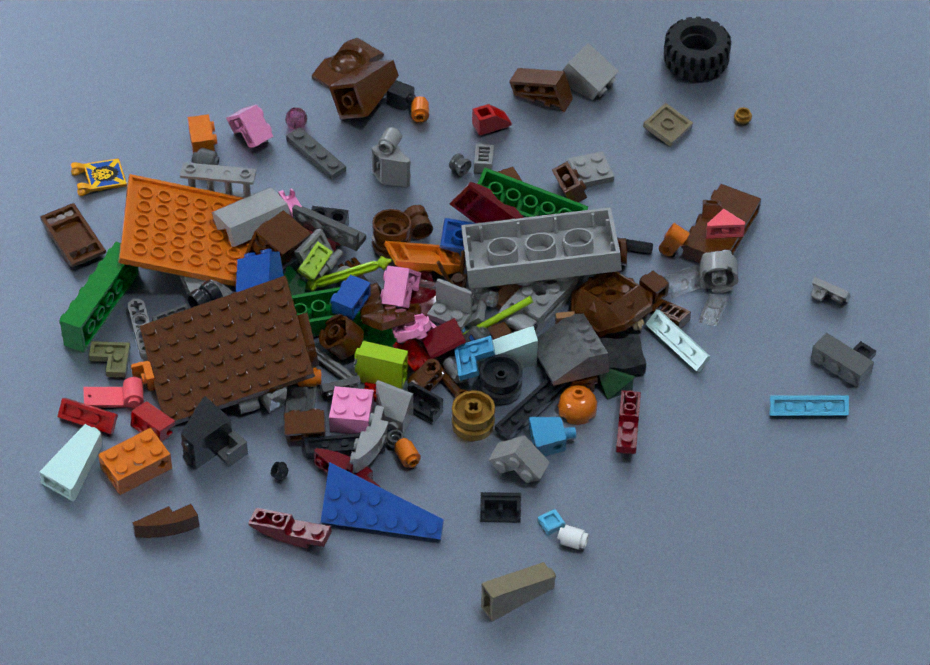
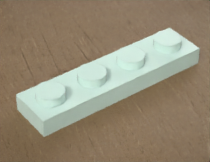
[645,309,711,372]

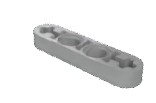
[128,299,150,360]

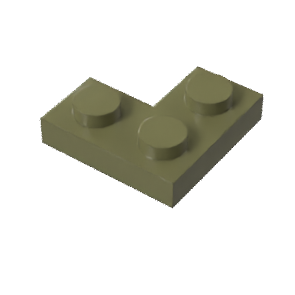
[89,341,131,377]

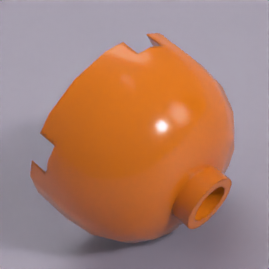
[558,385,597,425]

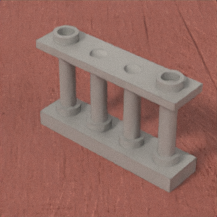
[180,162,256,198]

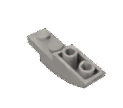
[350,405,388,473]

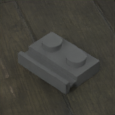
[285,386,317,413]

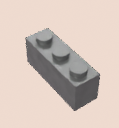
[811,333,874,387]

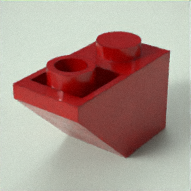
[472,104,512,136]

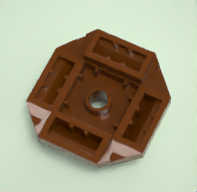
[571,271,653,337]

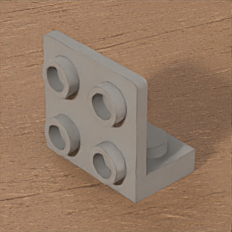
[427,279,472,330]

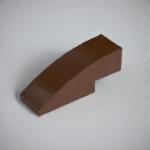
[132,504,200,538]

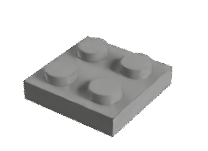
[568,151,614,187]

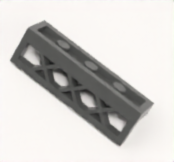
[292,205,366,251]

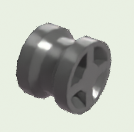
[449,153,472,176]

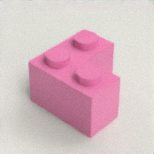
[226,104,273,148]
[380,266,421,308]

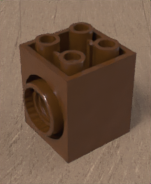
[245,210,311,270]

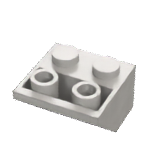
[371,145,411,188]

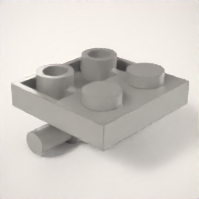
[294,229,343,280]

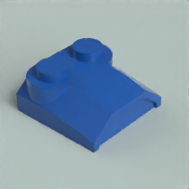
[439,218,475,257]

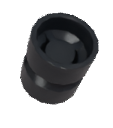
[186,280,223,308]

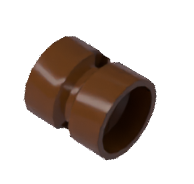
[404,205,433,240]

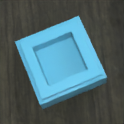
[538,509,566,535]

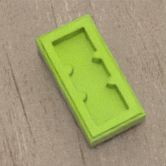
[297,241,333,282]

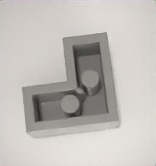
[489,435,550,483]

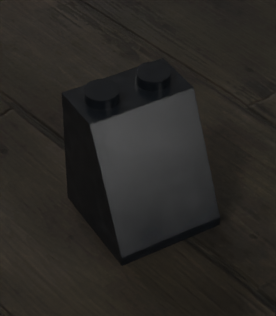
[181,396,232,469]

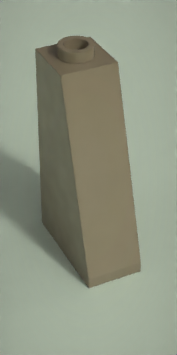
[481,562,556,622]

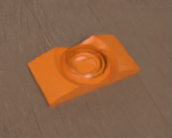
[384,241,465,276]

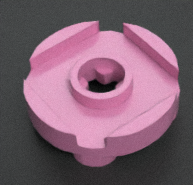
[392,314,431,343]

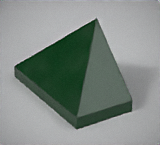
[597,369,635,400]

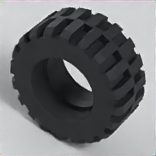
[663,16,731,81]

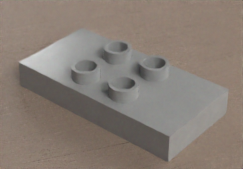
[461,207,621,289]

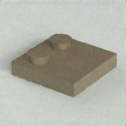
[643,103,693,147]

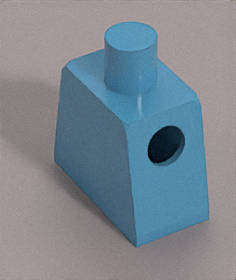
[529,417,576,457]

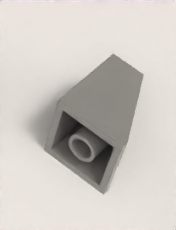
[562,43,619,100]

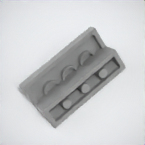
[212,187,291,246]

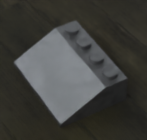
[537,313,609,385]

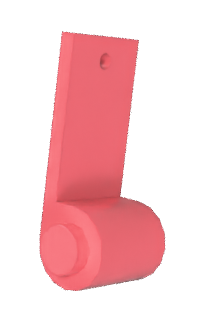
[83,377,144,408]

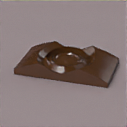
[312,38,384,88]
[40,203,106,267]

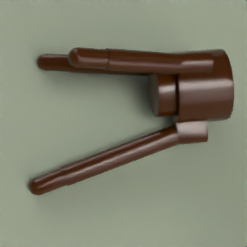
[437,250,467,288]

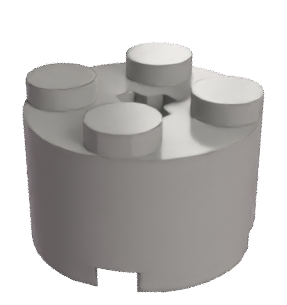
[700,250,738,293]

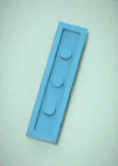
[769,395,849,416]

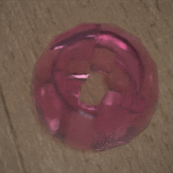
[285,107,308,129]

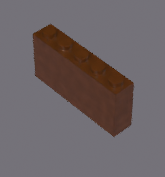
[681,184,761,263]

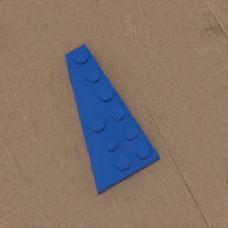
[320,462,444,540]

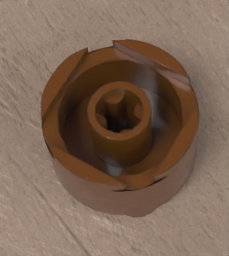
[319,314,364,360]

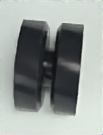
[479,354,523,405]

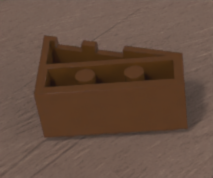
[509,68,573,112]

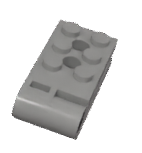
[498,276,578,335]

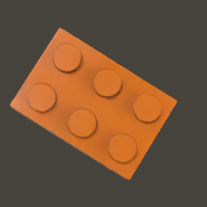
[98,428,172,495]

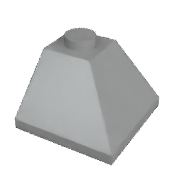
[376,380,413,434]

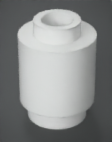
[557,525,589,550]

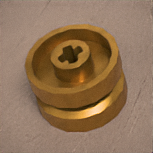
[452,390,495,442]

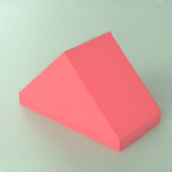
[706,209,745,239]

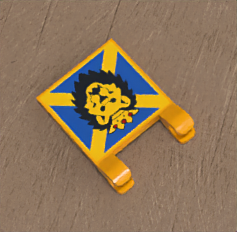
[71,158,127,196]

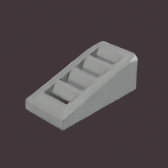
[474,144,494,173]

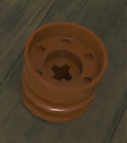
[372,209,411,259]

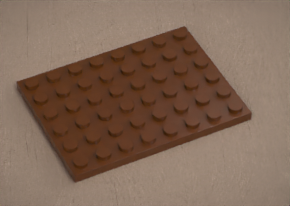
[140,276,315,425]

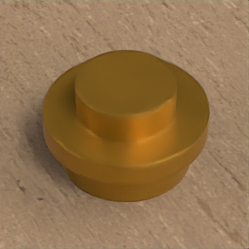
[734,107,752,124]

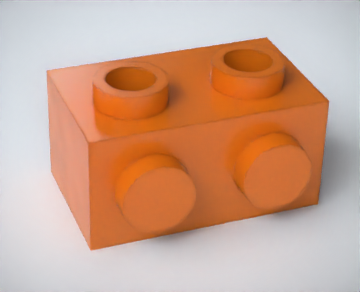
[187,114,217,153]

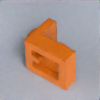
[131,361,156,391]

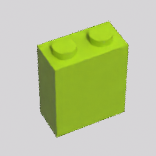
[355,341,408,390]

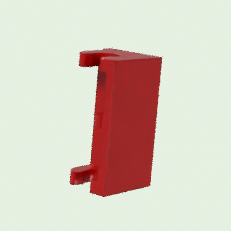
[393,339,431,372]
[130,401,175,442]

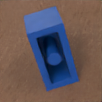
[330,274,371,321]

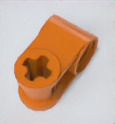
[658,223,690,256]

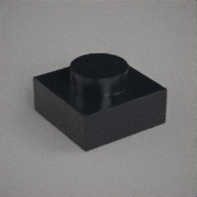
[853,341,876,360]

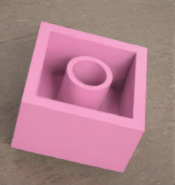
[329,386,374,434]

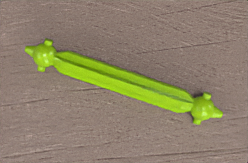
[306,256,392,292]

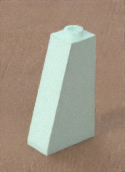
[477,326,538,375]
[40,424,103,501]

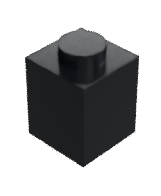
[387,80,416,110]

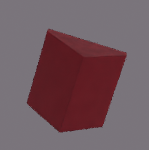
[422,318,466,359]

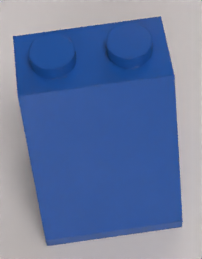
[236,249,284,292]

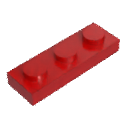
[57,398,118,434]

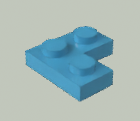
[454,336,495,381]

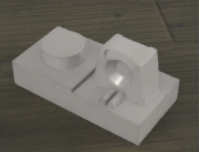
[811,277,851,303]

